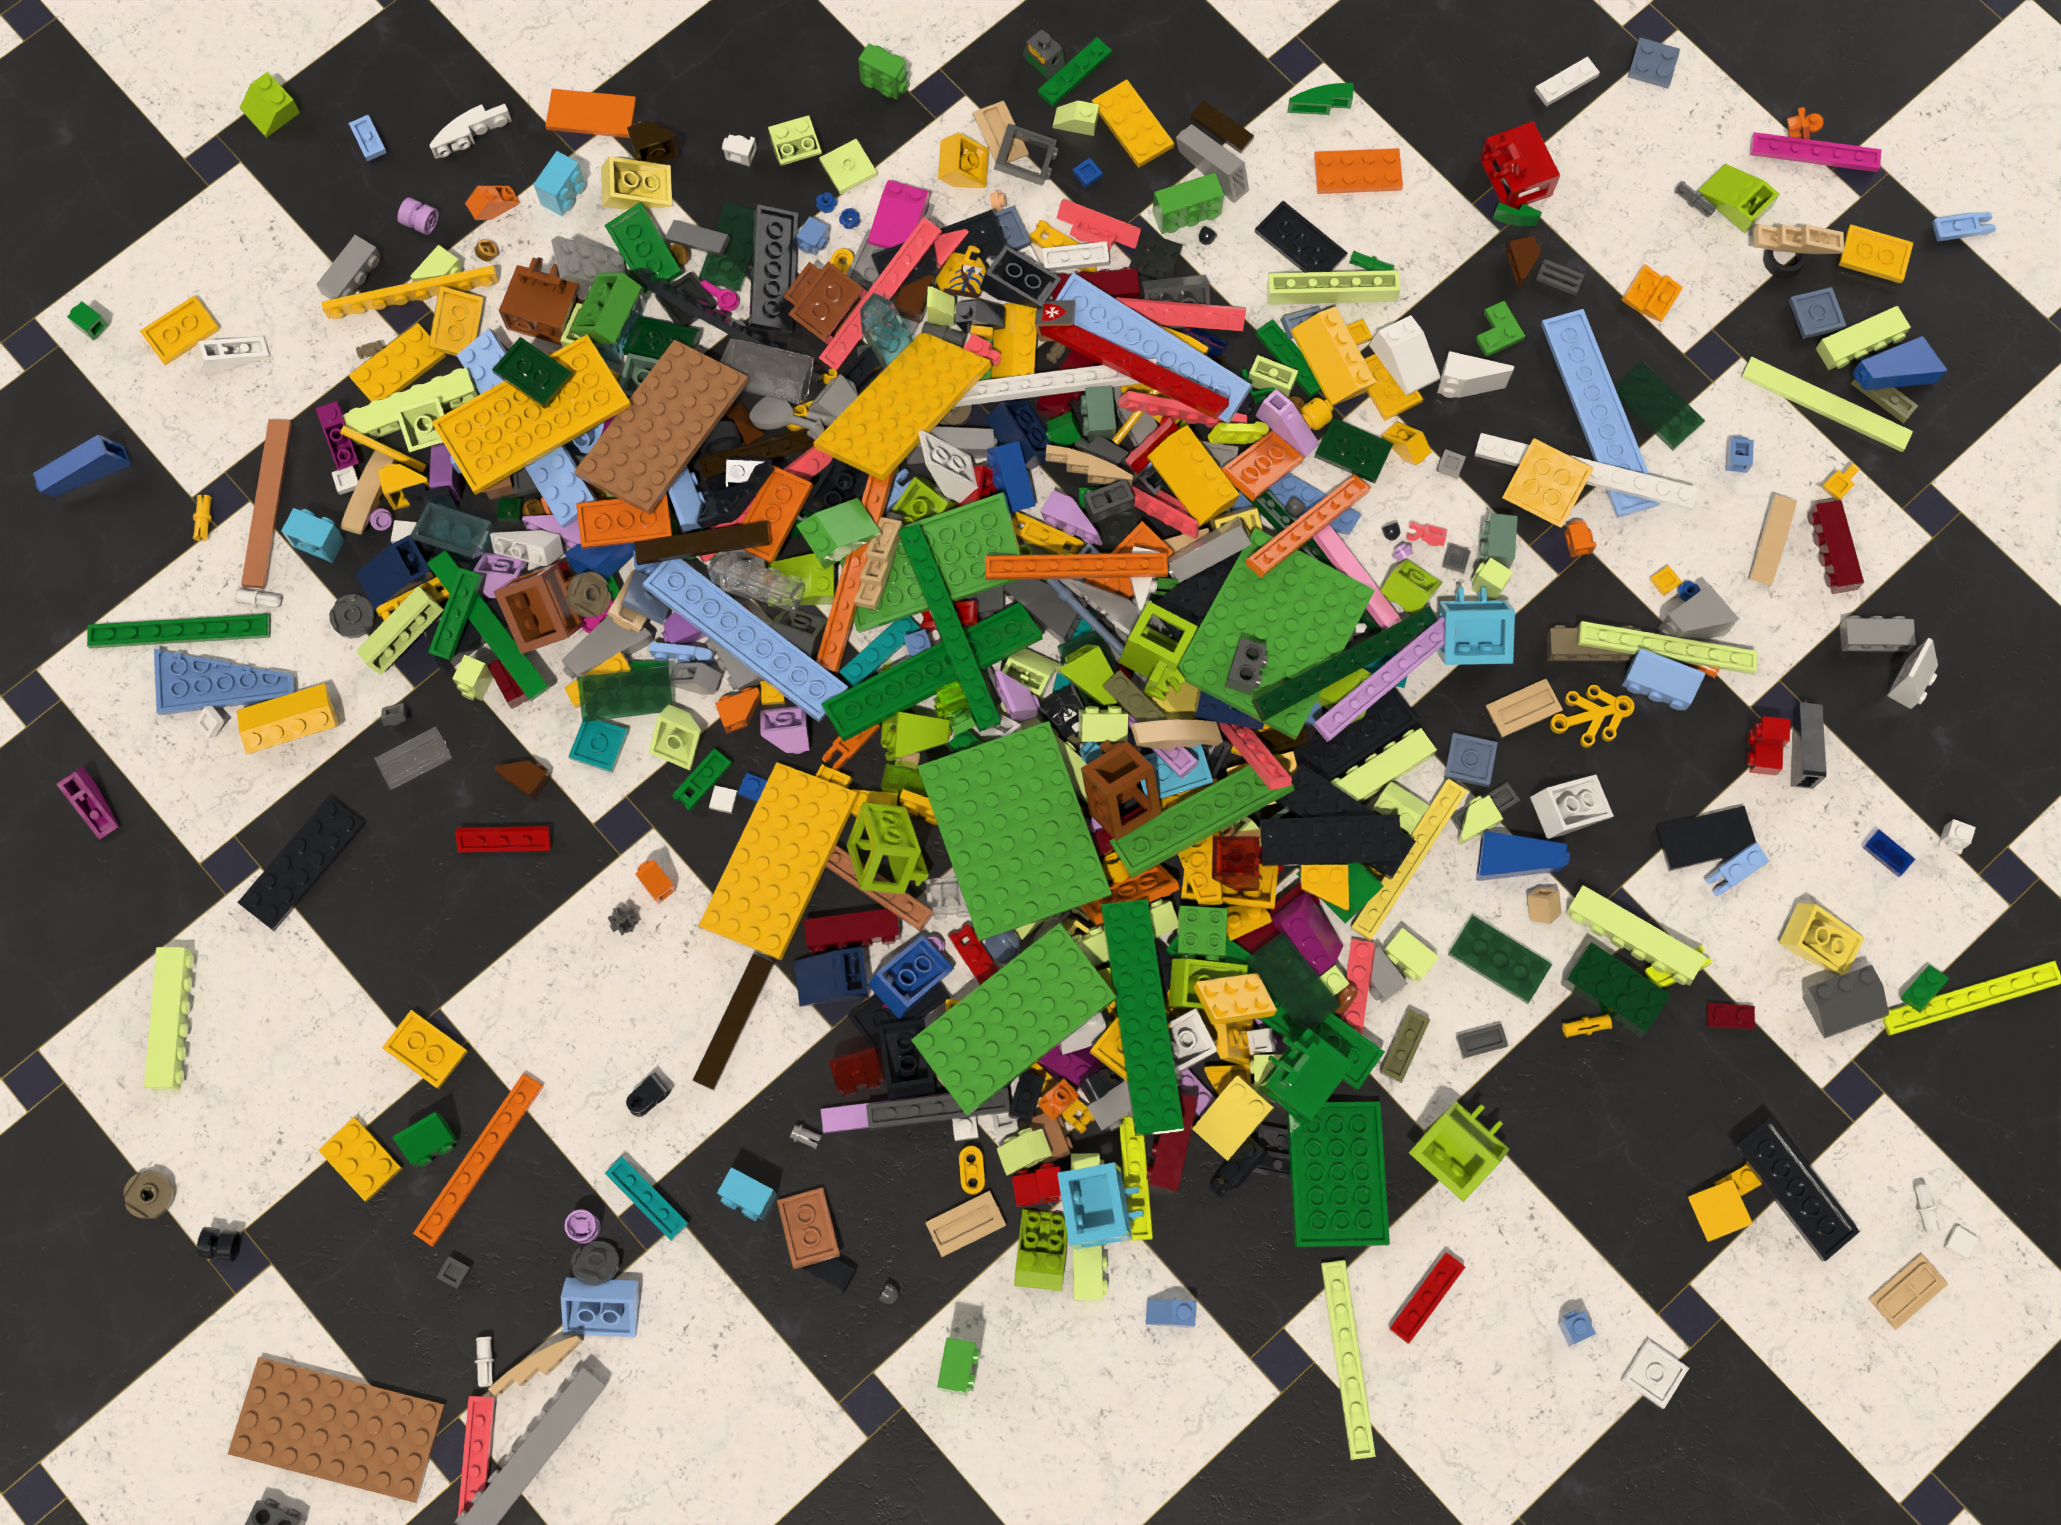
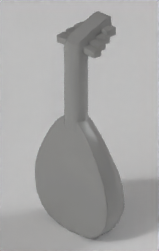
[749,395,825,440]

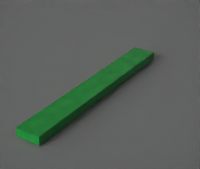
[427,551,550,701]
[87,614,270,648]

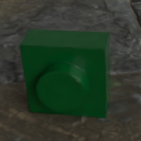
[497,498,523,522]

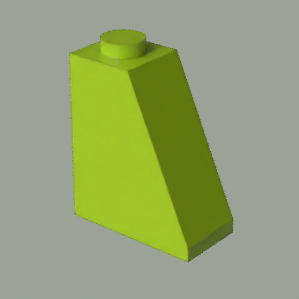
[1054,644,1117,706]
[880,712,951,761]

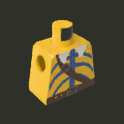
[935,246,986,299]

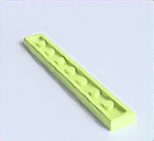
[1741,357,1913,452]
[1577,621,1758,675]
[1321,1260,1376,1460]

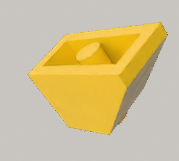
[1381,422,1432,465]

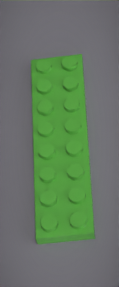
[1110,765,1294,878]

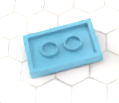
[1141,744,1213,800]

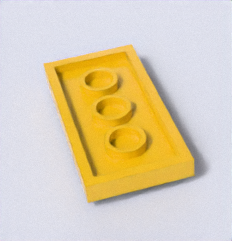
[1092,80,1174,168]
[349,323,446,402]

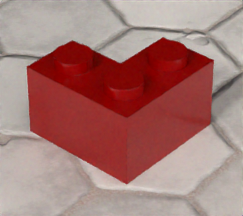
[1746,717,1791,775]
[1012,1163,1062,1208]

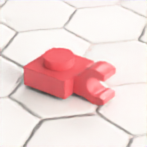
[963,334,1001,367]
[1406,522,1448,546]

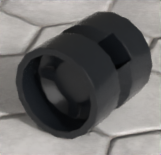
[197,1226,241,1262]

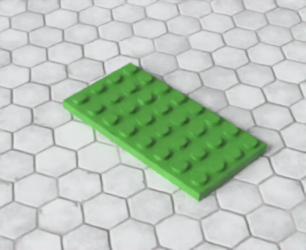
[840,493,1021,633]
[912,923,1118,1116]

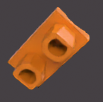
[1787,107,1823,140]

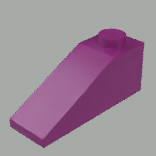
[56,766,119,840]

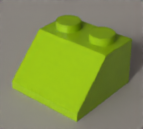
[239,71,300,138]
[1381,558,1443,615]

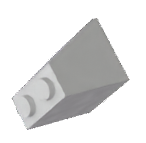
[1658,584,1739,641]

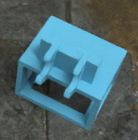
[1437,587,1515,665]
[1058,1162,1143,1250]

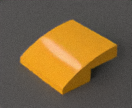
[1621,264,1683,322]

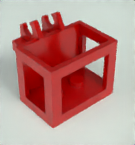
[1480,121,1560,209]

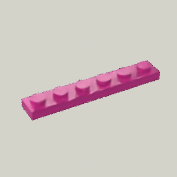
[1750,132,1882,172]

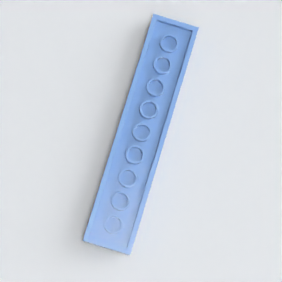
[1055,273,1253,424]
[1541,309,1660,518]
[457,328,598,528]
[643,559,848,722]

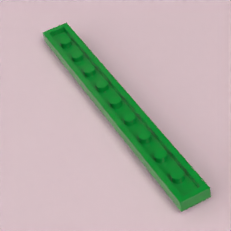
[898,523,1001,732]

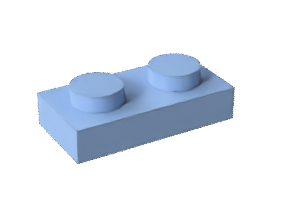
[349,115,387,161]

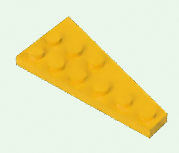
[1159,778,1223,907]

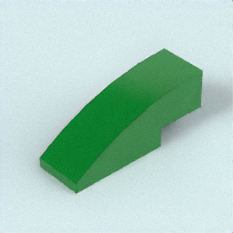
[1287,83,1354,115]

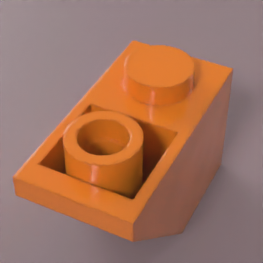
[465,186,520,220]
[715,687,761,734]
[635,859,676,905]

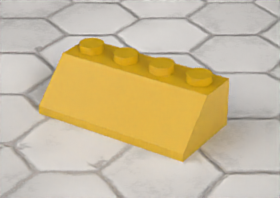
[991,302,1037,379]
[1290,306,1376,406]
[1147,425,1240,527]
[236,683,340,754]
[1181,860,1278,909]

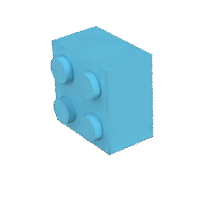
[533,151,585,217]
[281,508,345,563]
[717,1167,777,1221]

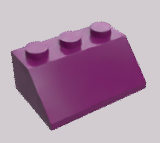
[1271,892,1343,978]
[1036,1045,1105,1092]

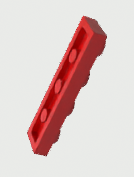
[455,826,551,852]
[1389,1252,1466,1344]

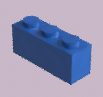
[987,441,1036,513]

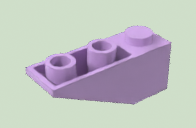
[1256,389,1319,457]
[1040,490,1103,546]
[522,515,581,549]

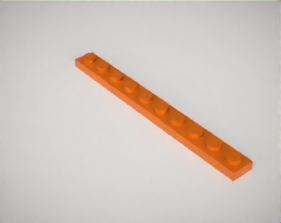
[816,468,896,673]

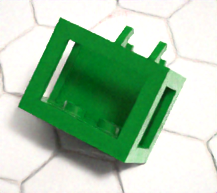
[1258,1028,1354,1123]

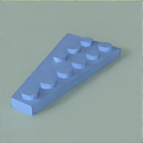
[1232,473,1361,535]
[154,649,295,715]

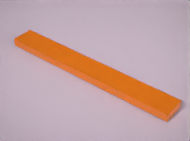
[1245,474,1371,578]
[985,553,1168,580]
[413,1073,544,1247]

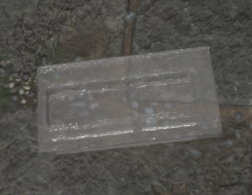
[374,727,452,790]

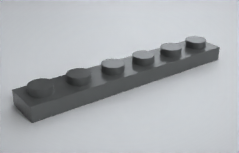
[866,1088,1010,1130]

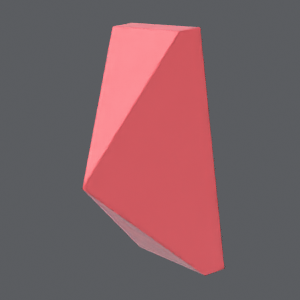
[934,229,969,269]

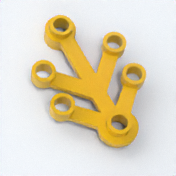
[1550,685,1635,748]

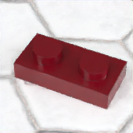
[1706,1003,1755,1030]

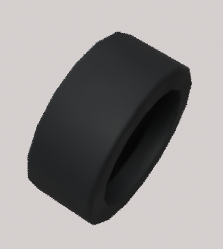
[1763,249,1808,279]
[700,421,741,456]

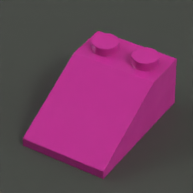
[867,180,929,249]

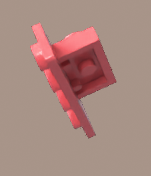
[1057,199,1141,250]
[1130,486,1198,539]

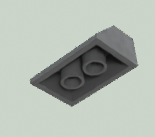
[1141,275,1210,329]
[1803,965,1889,1039]

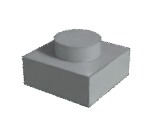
[1437,449,1466,479]

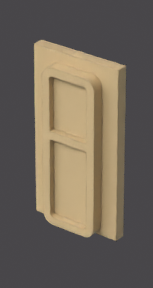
[973,101,1029,164]
[607,570,647,633]
[1485,679,1563,738]
[925,1191,1006,1257]
[1868,1254,1948,1330]

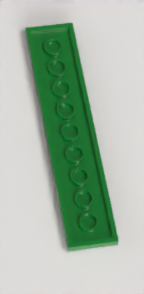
[821,602,1043,742]
[1101,899,1184,1136]
[1165,936,1385,1091]

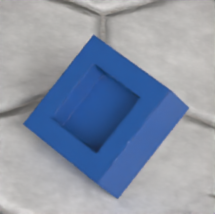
[1073,158,1103,188]
[738,773,767,802]

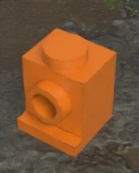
[1564,520,1597,557]
[1037,1078,1080,1121]

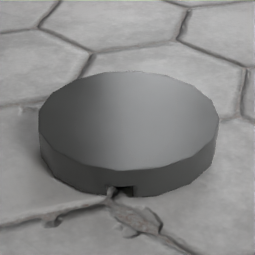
[329,594,376,639]
[571,1241,620,1285]

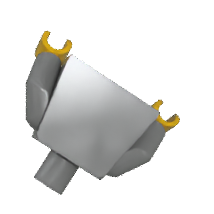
[794,368,859,427]

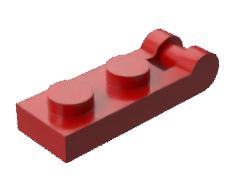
[1125,416,1180,474]
[920,600,978,633]
[947,923,999,985]

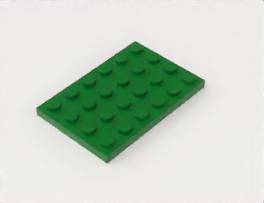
[1287,1102,1390,1248]

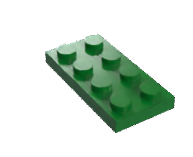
[604,202,683,296]

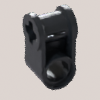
[1078,1067,1124,1104]
[626,1072,672,1117]

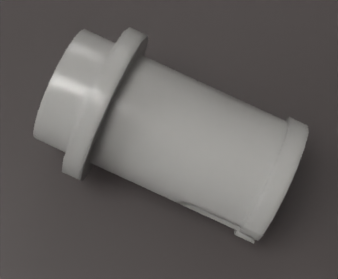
[790,1124,822,1149]

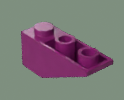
[316,401,359,471]

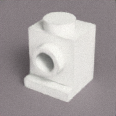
[722,134,757,166]
[1938,819,1976,855]

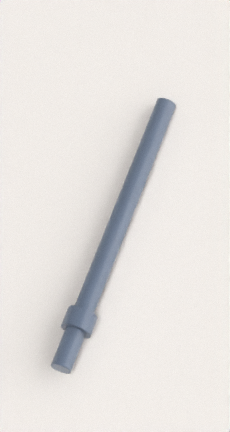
[1046,579,1144,678]

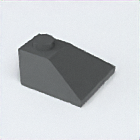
[772,605,828,658]

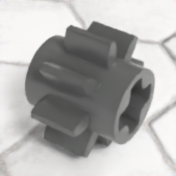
[608,905,638,936]

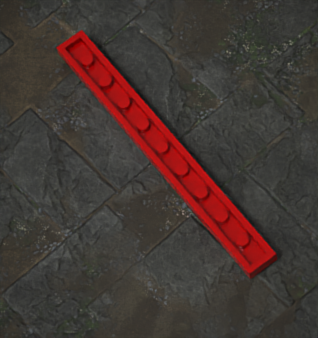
[1040,324,1229,420]

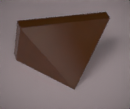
[723,401,765,445]

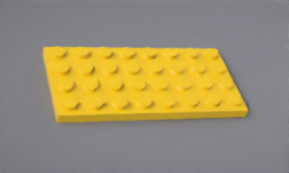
[813,332,992,481]
[432,334,632,495]
[698,762,859,960]

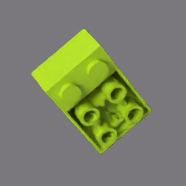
[1697,164,1780,233]
[1014,1209,1068,1291]

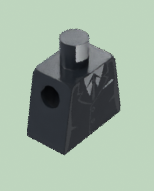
[1037,683,1085,738]

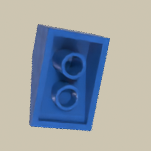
[868,935,954,1019]

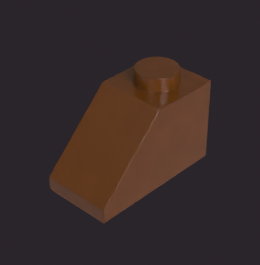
[1505,236,1541,289]
[892,275,934,323]
[494,760,550,800]

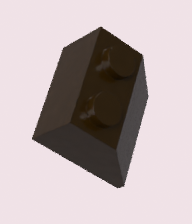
[627,121,681,164]

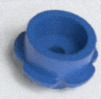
[816,192,837,213]
[839,208,860,229]
[1678,581,1700,602]

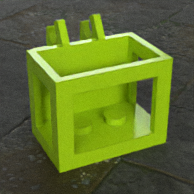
[1118,601,1198,701]
[847,802,929,894]
[1409,1101,1509,1202]

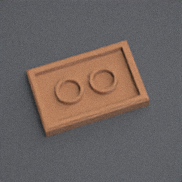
[777,1187,840,1269]

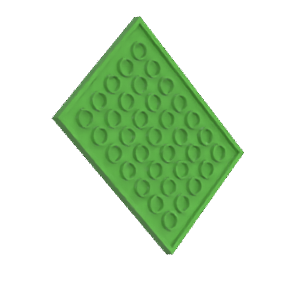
[1177,528,1375,740]
[917,721,1112,942]

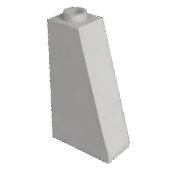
[1176,124,1249,203]
[907,427,997,464]
[1168,516,1252,583]
[561,615,654,679]

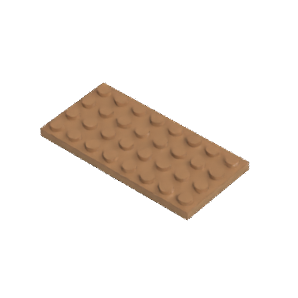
[574,340,749,515]
[228,1357,446,1503]

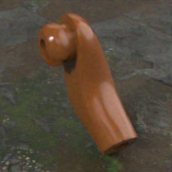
[1321,986,1358,1016]

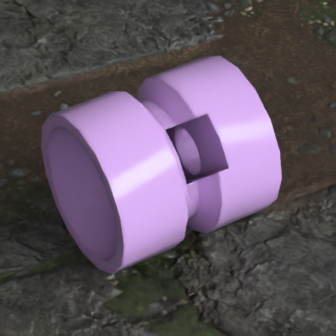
[398,197,439,235]
[564,1210,601,1244]

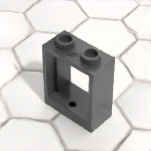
[994,123,1059,186]

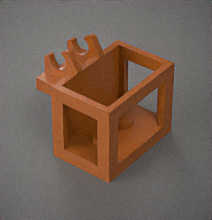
[499,257,585,345]
[783,261,867,345]
[493,563,588,654]
[1081,741,1161,841]

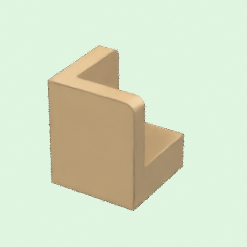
[1528,886,1561,924]

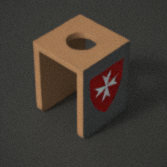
[1035,300,1076,342]

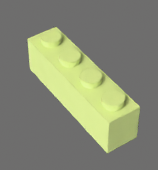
[1816,306,1911,370]
[356,586,443,675]

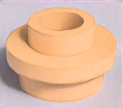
[990,190,1006,211]

